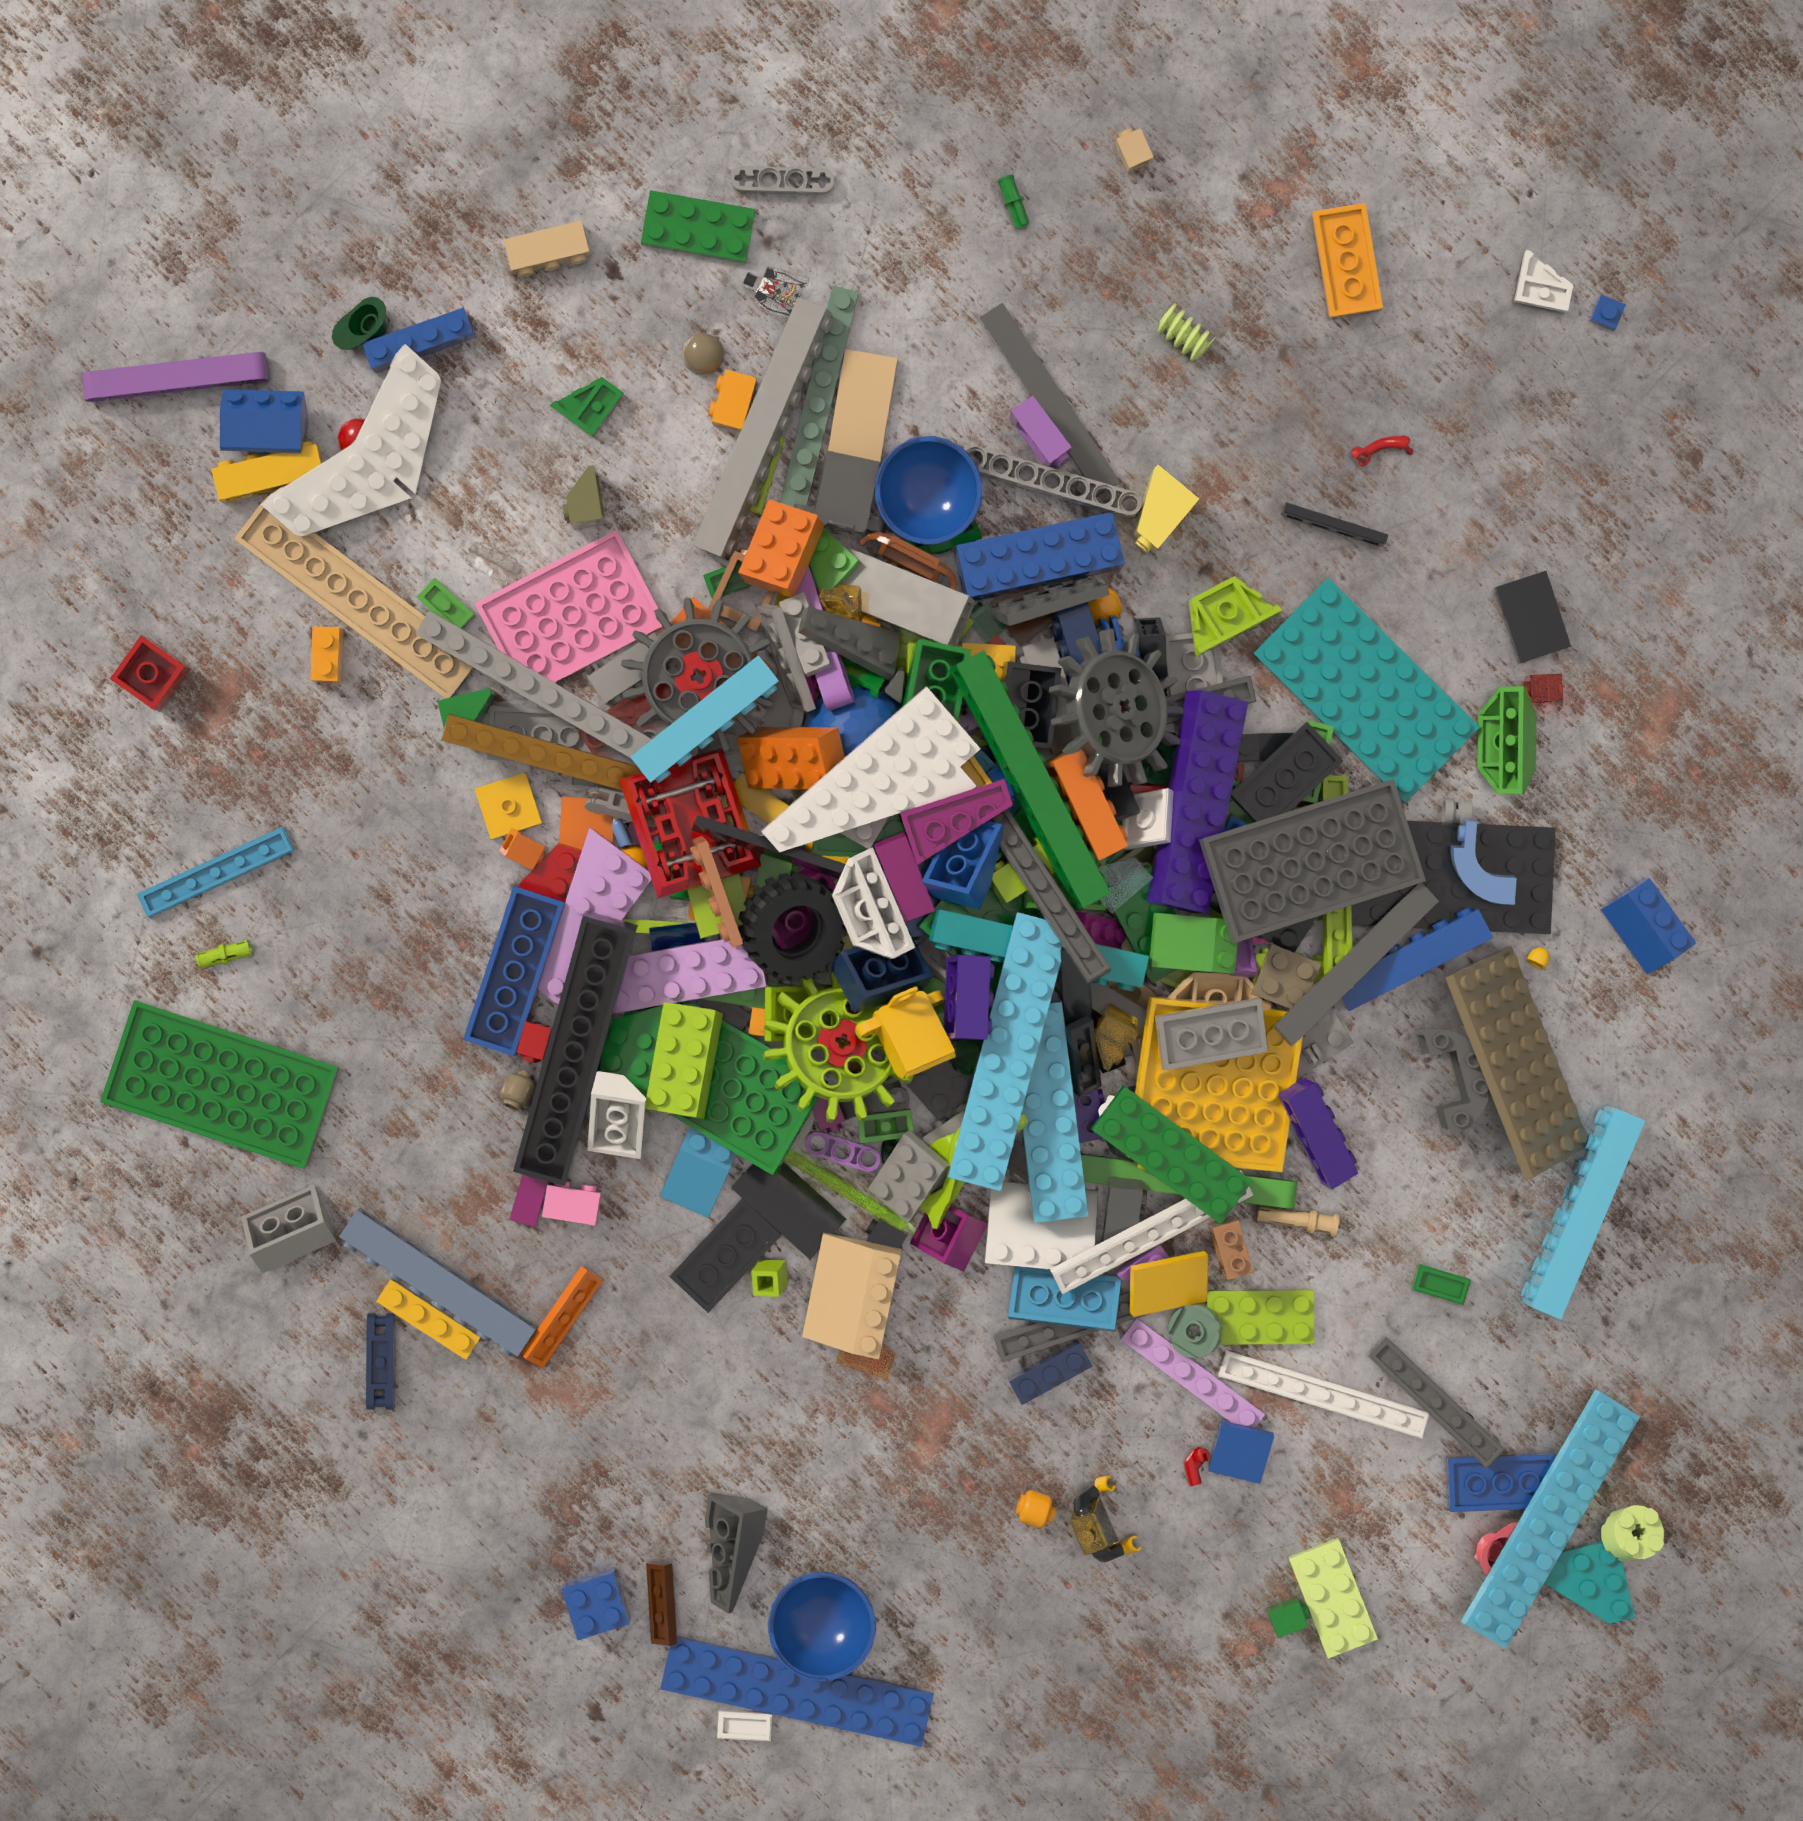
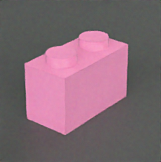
[542,1181,602,1225]

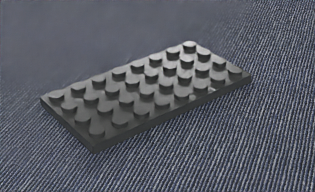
[1199,779,1426,944]

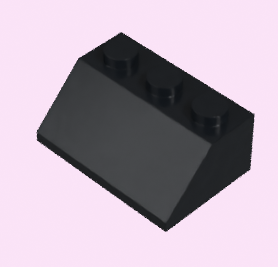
[1002,662,1062,749]

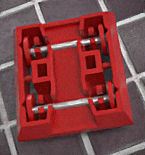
[619,748,761,899]

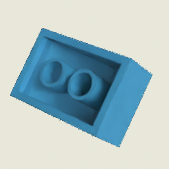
[660,1127,737,1218]

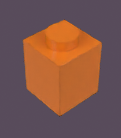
[499,828,545,870]

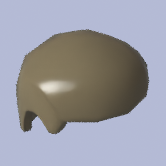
[681,333,724,374]

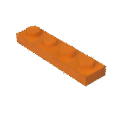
[521,1266,604,1368]

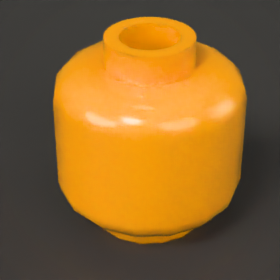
[1015,1490,1057,1529]

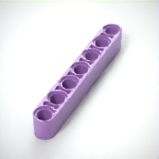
[82,352,269,402]
[796,563,855,711]

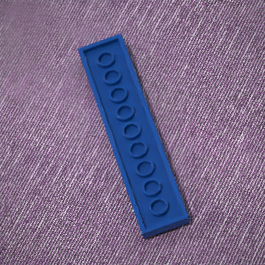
[660,1636,934,1747]

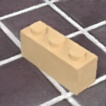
[503,220,591,277]

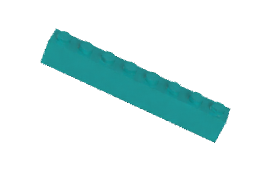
[929,909,1149,992]

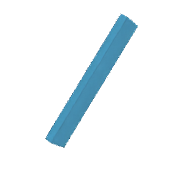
[137,827,295,918]

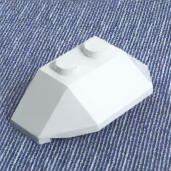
[832,848,915,959]

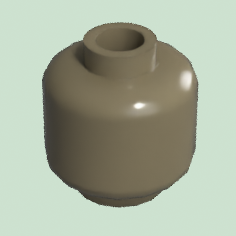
[500,1070,537,1112]

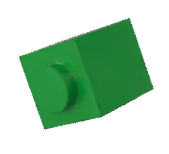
[1266,1597,1310,1638]

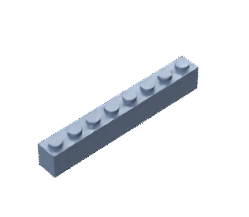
[339,1208,538,1357]

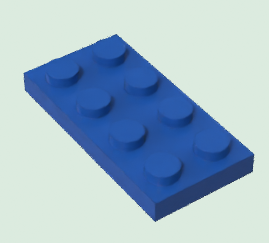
[1446,1453,1555,1512]

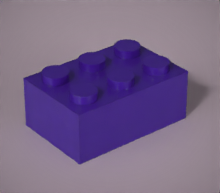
[944,955,994,1041]

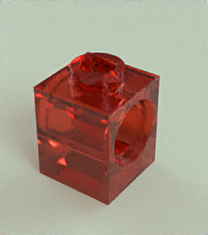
[1521,673,1563,703]

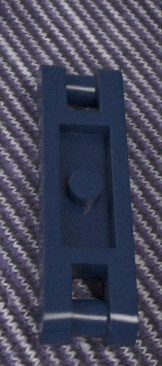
[366,1313,396,1410]

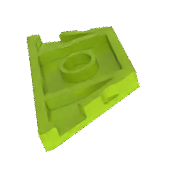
[1189,576,1282,657]

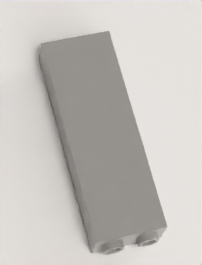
[828,546,976,647]

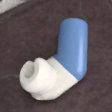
[612,817,633,848]

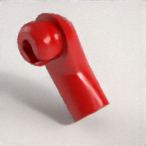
[1184,1447,1210,1486]

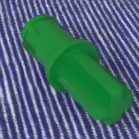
[997,174,1029,229]

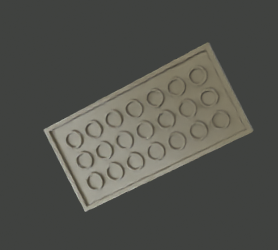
[1445,946,1588,1180]

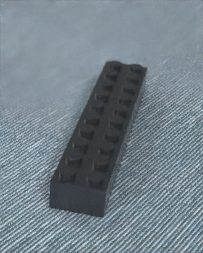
[513,911,638,1186]

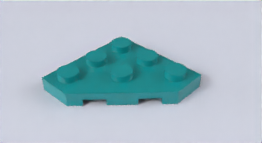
[1544,1541,1635,1624]

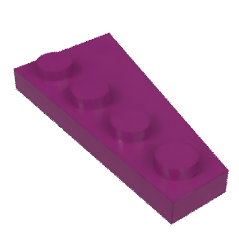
[900,779,1013,865]

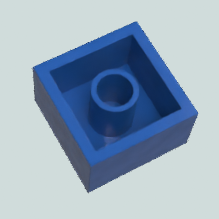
[561,1567,631,1641]

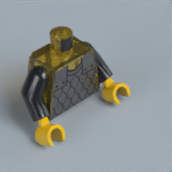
[1070,1476,1142,1562]

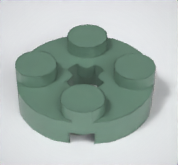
[1168,1304,1223,1358]

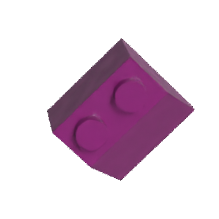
[910,1204,988,1272]

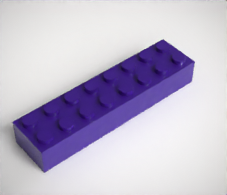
[1146,690,1248,914]

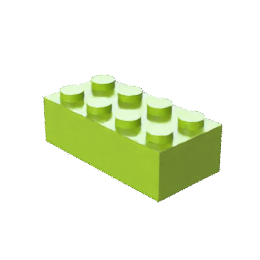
[645,1002,723,1120]

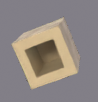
[1114,128,1154,174]

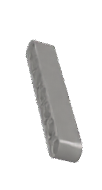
[966,446,1142,519]

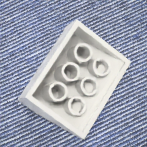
[984,1182,1098,1269]

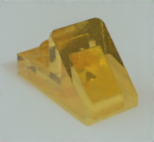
[818,584,862,622]

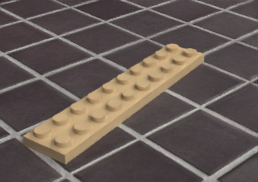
[234,496,474,699]

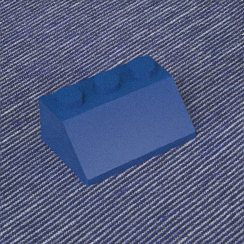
[220,389,307,453]
[1600,878,1696,974]

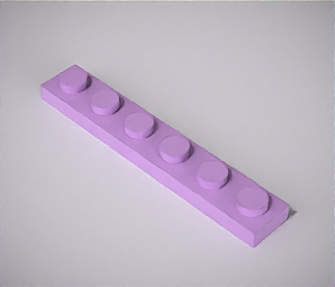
[1120,1318,1265,1428]

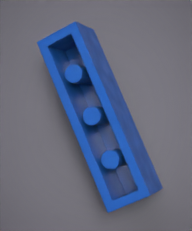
[363,307,476,373]

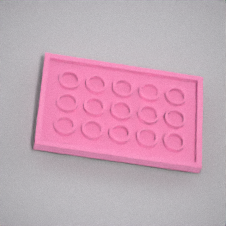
[474,529,663,699]

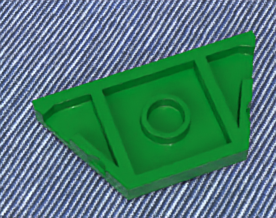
[600,1005,663,1098]

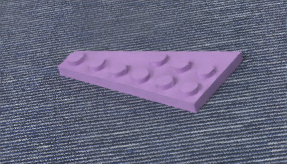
[538,827,652,1005]

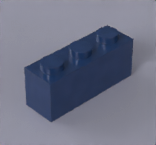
[1008,1340,1093,1405]

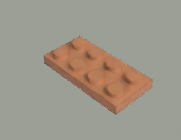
[690,836,743,947]

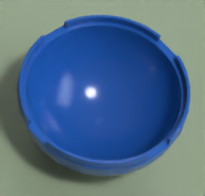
[875,436,982,545]
[804,681,902,757]
[768,1572,876,1681]

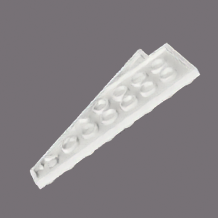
[761,687,980,852]

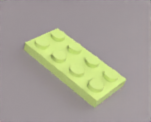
[1288,1538,1378,1659]

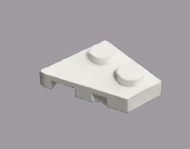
[1514,250,1573,313]

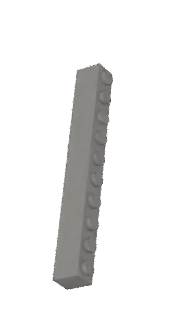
[693,297,833,561]
[416,611,653,757]

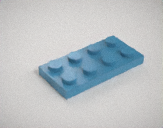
[1008,1266,1122,1332]

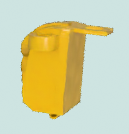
[856,986,956,1079]

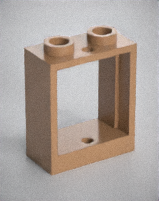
[708,549,775,633]
[1207,1216,1254,1280]

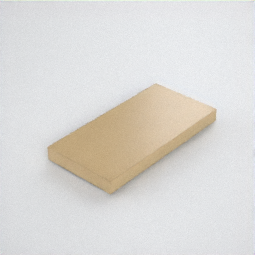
[828,349,898,464]

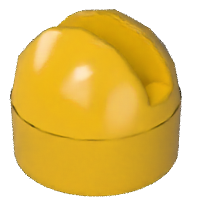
[1526,947,1550,970]

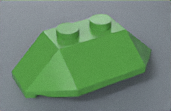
[1477,686,1536,794]

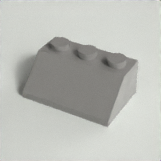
[241,1184,336,1273]

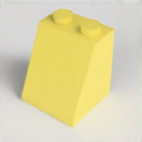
[1133,465,1199,554]

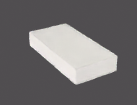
[717,1710,772,1741]

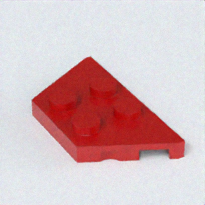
[519,843,582,902]

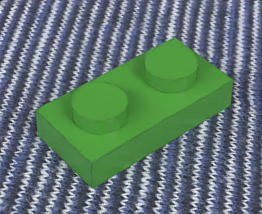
[417,578,475,628]

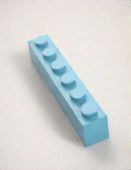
[630,655,779,783]

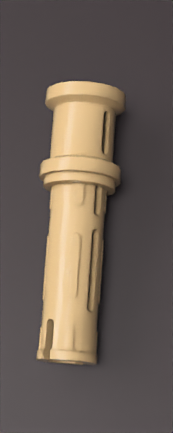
[1256,1205,1340,1238]

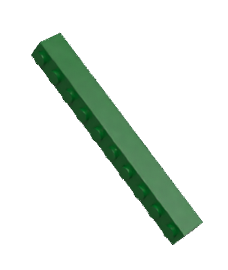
[949,651,1111,911]

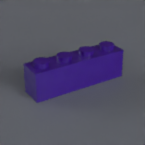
[1278,1078,1359,1190]

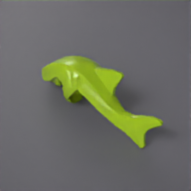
[920,1113,1028,1229]

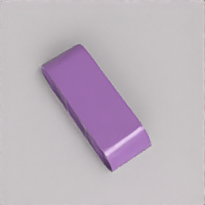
[805,1130,881,1172]

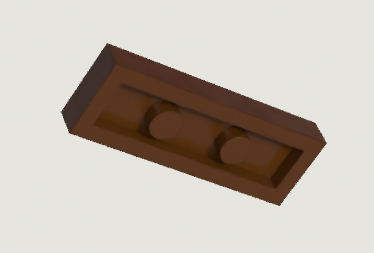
[646,1562,677,1646]

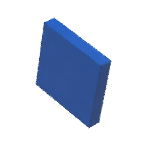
[1208,1420,1274,1484]

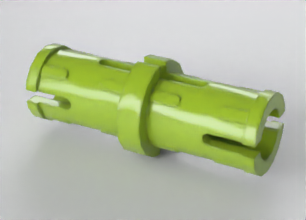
[196,939,253,970]

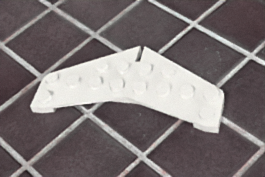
[261,344,441,536]

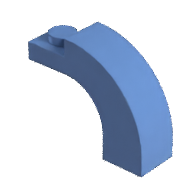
[1451,819,1517,905]

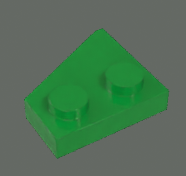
[550,377,624,437]

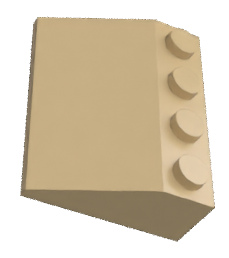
[802,1232,902,1359]

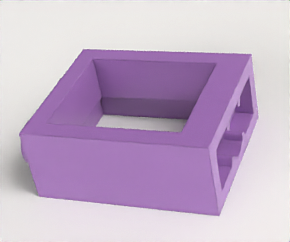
[1009,395,1072,469]

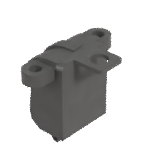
[794,450,887,534]

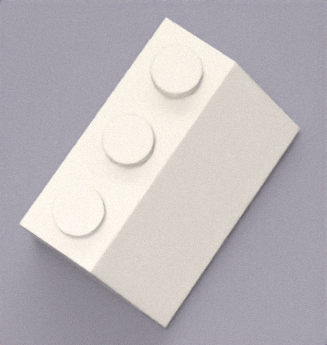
[587,1071,646,1159]

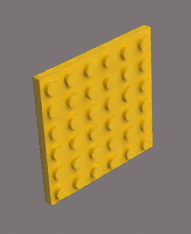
[1126,996,1303,1172]

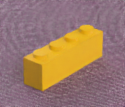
[211,441,323,503]

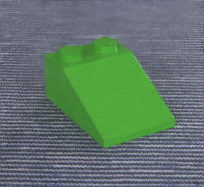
[1149,913,1238,974]

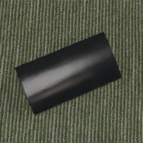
[731,1161,846,1260]

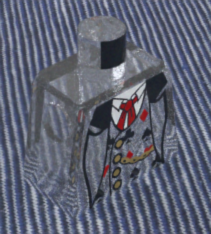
[742,266,810,326]

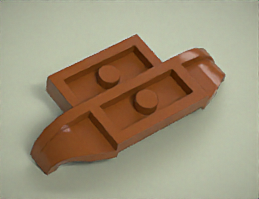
[859,532,957,590]

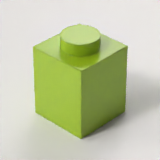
[751,1259,788,1297]

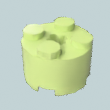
[1601,1505,1664,1562]

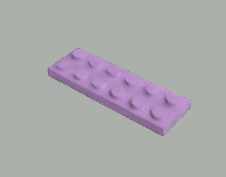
[614,938,768,1013]

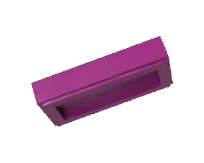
[509,1174,549,1227]

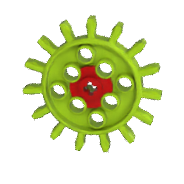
[763,970,914,1123]

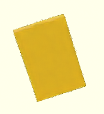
[1130,1251,1208,1317]

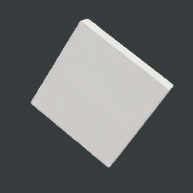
[1122,788,1174,850]

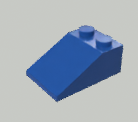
[922,821,1004,910]

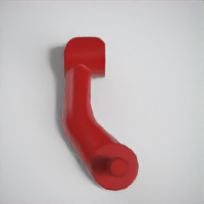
[1351,435,1414,466]

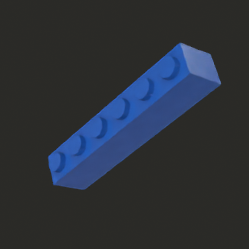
[1342,906,1494,1011]

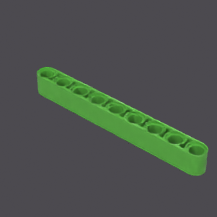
[1081,1154,1298,1209]

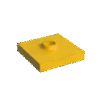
[475,772,542,840]

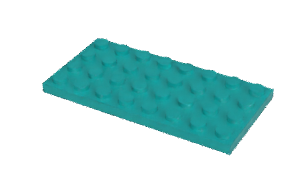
[1253,578,1480,803]

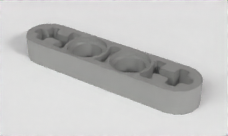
[730,166,835,195]

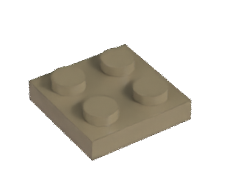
[1251,944,1321,1010]

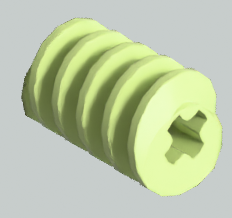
[1157,303,1216,362]

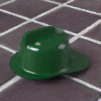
[332,297,390,350]

